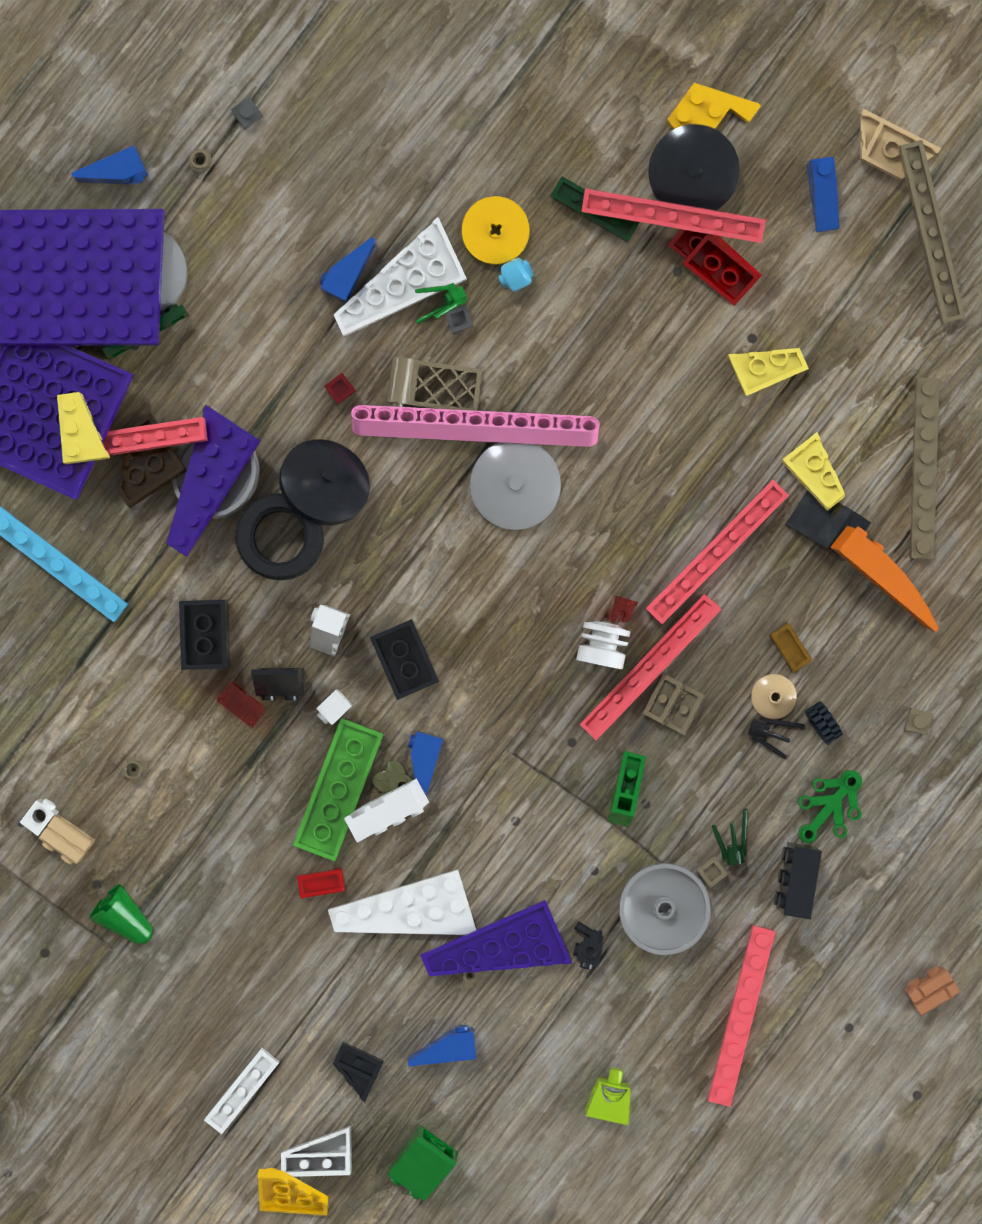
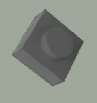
[231,97,263,130]
[445,305,473,334]

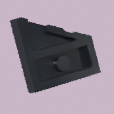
[333,1042,384,1102]

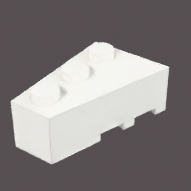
[344,779,429,842]
[281,1126,352,1177]

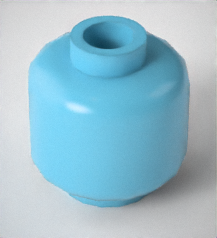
[499,258,534,292]

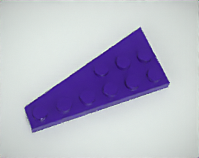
[166,405,261,556]
[420,900,572,976]

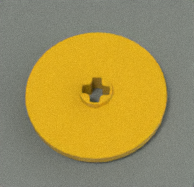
[462,196,530,265]

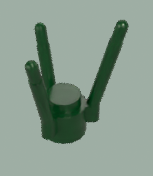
[712,809,748,865]

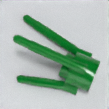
[415,283,467,324]

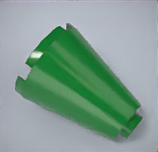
[89,884,153,945]

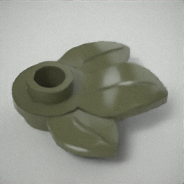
[371,761,414,797]

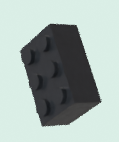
[179,600,230,670]
[370,619,439,700]
[774,842,822,920]

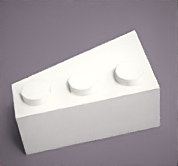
[310,605,351,657]

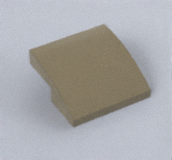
[642,674,705,736]

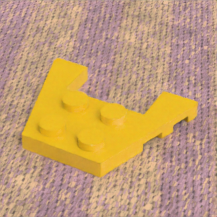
[667,83,761,130]

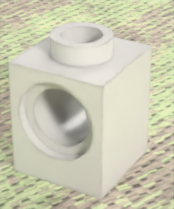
[316,689,353,725]
[20,798,59,836]

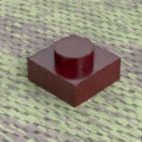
[324,373,356,405]

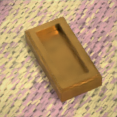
[769,623,813,673]

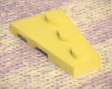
[727,348,809,397]
[57,392,110,464]
[782,432,845,511]

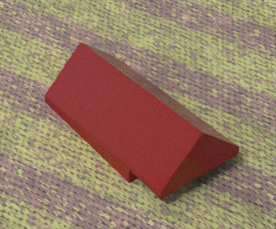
[668,229,762,306]

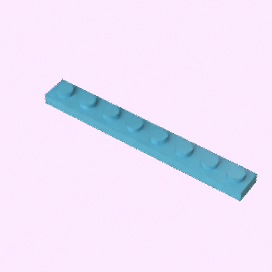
[0,506,129,622]

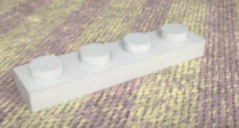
[204,1048,280,1134]

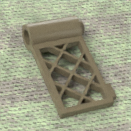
[387,357,482,411]

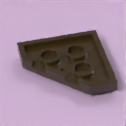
[117,413,187,508]

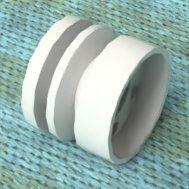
[576,621,631,669]

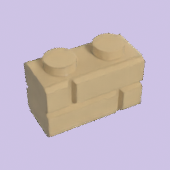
[39,814,95,864]

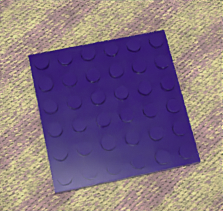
[0,346,134,500]

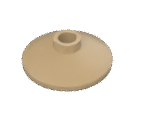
[751,674,797,719]

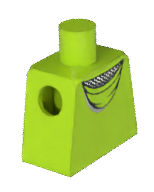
[585,1067,630,1125]

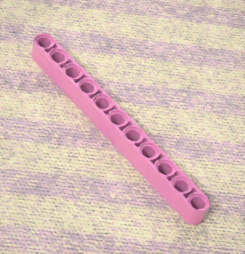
[351,405,600,447]

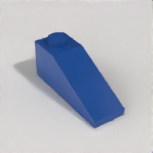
[71,145,148,185]
[806,156,839,233]
[319,237,377,303]
[408,730,443,795]
[408,1025,476,1066]

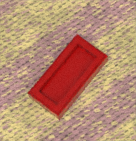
[297,868,345,899]

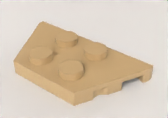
[860,109,941,181]

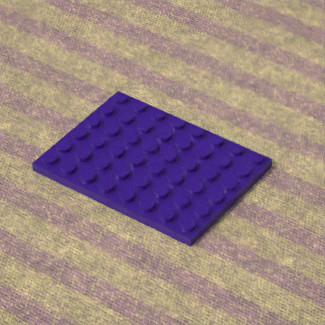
[0,209,165,346]

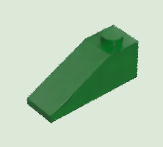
[607,751,646,827]

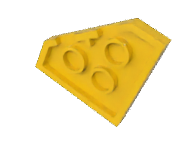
[258,1168,328,1216]

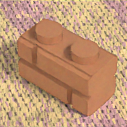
[904,966,960,1016]

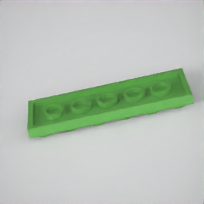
[293,718,384,861]

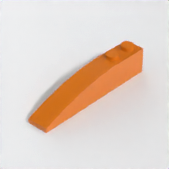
[830,526,939,632]

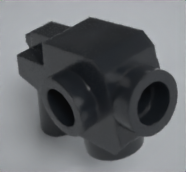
[573,921,604,970]

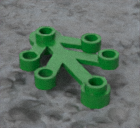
[798,770,862,843]

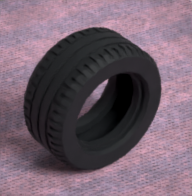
[235,493,324,581]

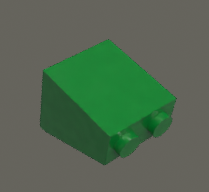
[388,1125,457,1201]

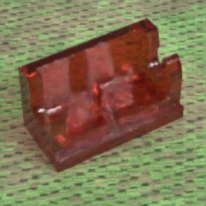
[606,596,638,622]
[216,681,268,728]

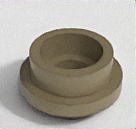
[189,149,212,172]

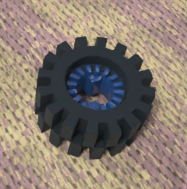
[805,701,843,745]

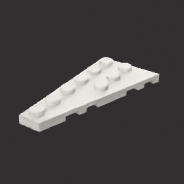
[334,217,467,336]
[328,869,477,935]

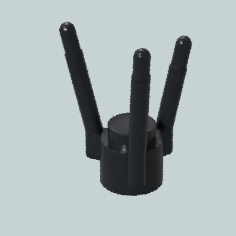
[748,716,805,759]

